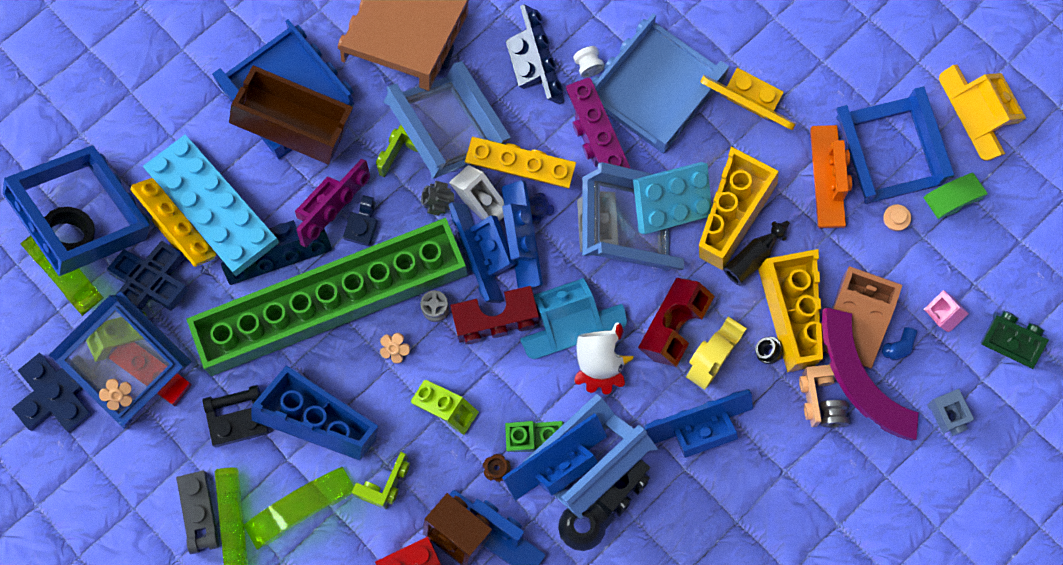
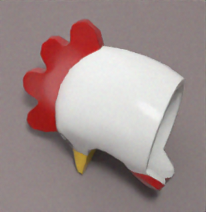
[574,322,634,395]

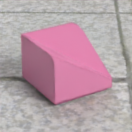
[924,290,969,332]

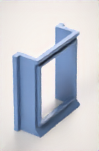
[522,394,659,520]

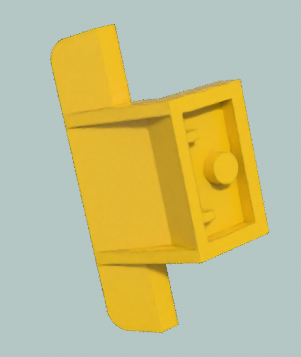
[939,64,1026,161]
[700,68,797,130]

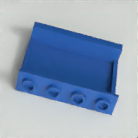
[212,19,354,160]

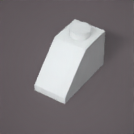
[449,165,504,221]

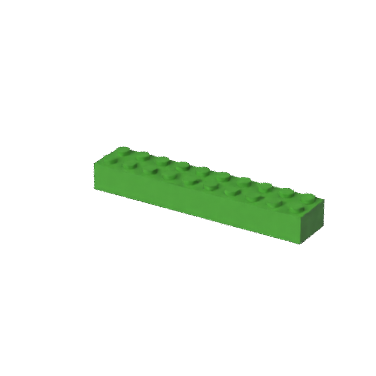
[186,218,468,376]

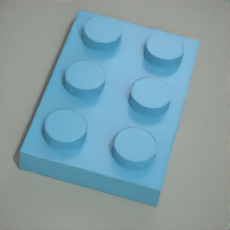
[633,162,712,234]

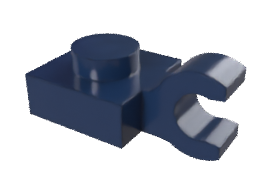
[343,195,378,247]

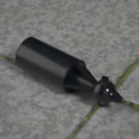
[723,221,790,286]

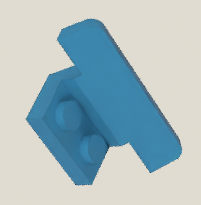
[520,278,627,359]

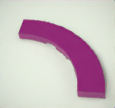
[822,308,919,441]

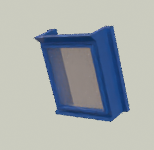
[49,291,192,429]

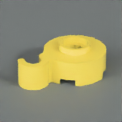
[686,316,747,390]

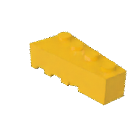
[758,249,823,373]

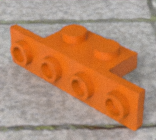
[810,125,852,228]

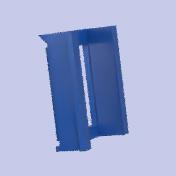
[836,86,954,204]

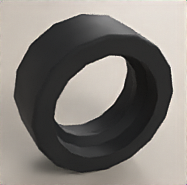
[44,207,95,251]

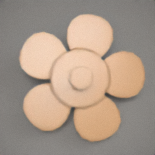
[380,333,410,363]
[99,379,132,410]

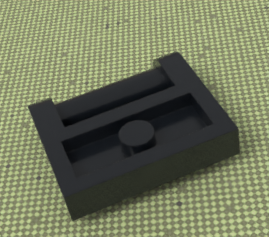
[202,385,269,448]

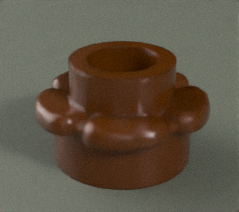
[483,454,511,482]

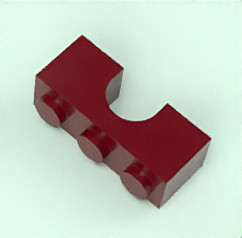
[638,278,715,367]
[450,286,539,344]

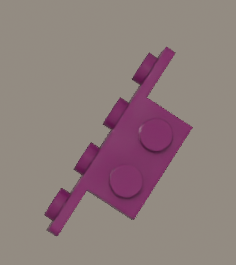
[566,77,630,169]
[295,159,370,247]

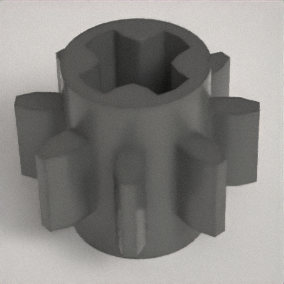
[421,181,454,216]

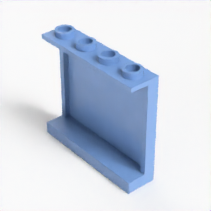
[592,13,729,154]

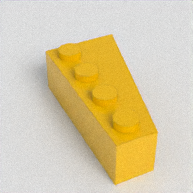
[699,147,779,270]

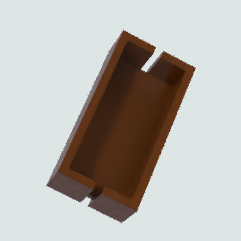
[229,65,353,165]

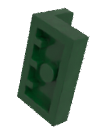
[981,310,1049,369]

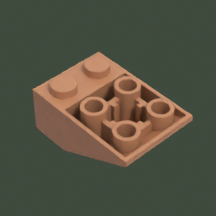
[822,266,902,369]

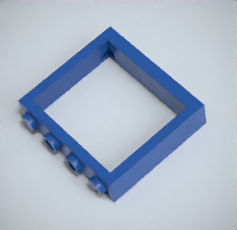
[2,145,150,276]

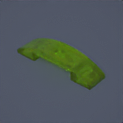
[20,235,104,316]
[244,467,354,550]

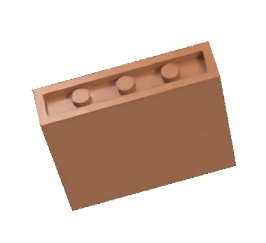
[338,0,469,91]

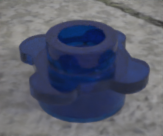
[529,193,554,224]

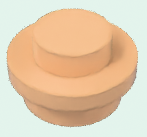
[883,204,911,231]

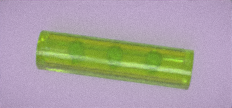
[214,467,248,565]

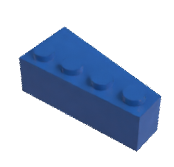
[251,365,378,461]

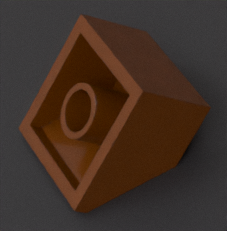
[423,493,492,565]

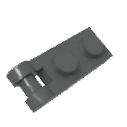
[176,470,219,555]

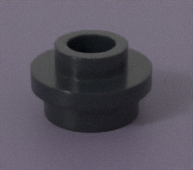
[755,337,783,364]

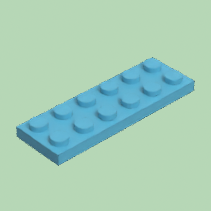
[143,134,279,276]

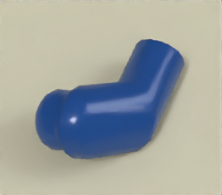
[882,327,917,360]

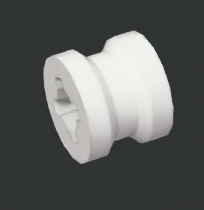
[573,46,605,78]

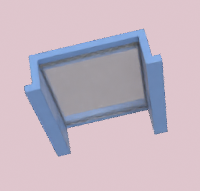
[383,61,511,179]
[582,162,684,271]

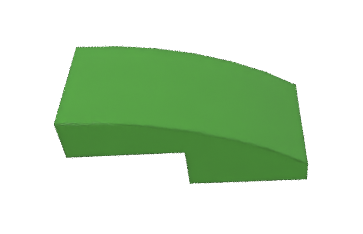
[923,172,988,219]
[505,421,564,452]

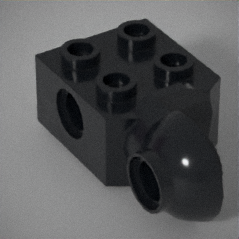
[558,460,651,551]

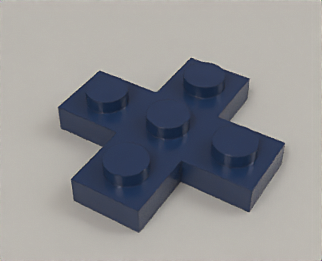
[107,241,189,311]
[12,352,97,433]

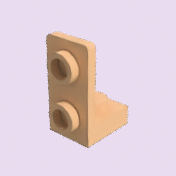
[799,364,836,427]

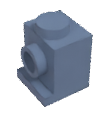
[927,389,974,436]

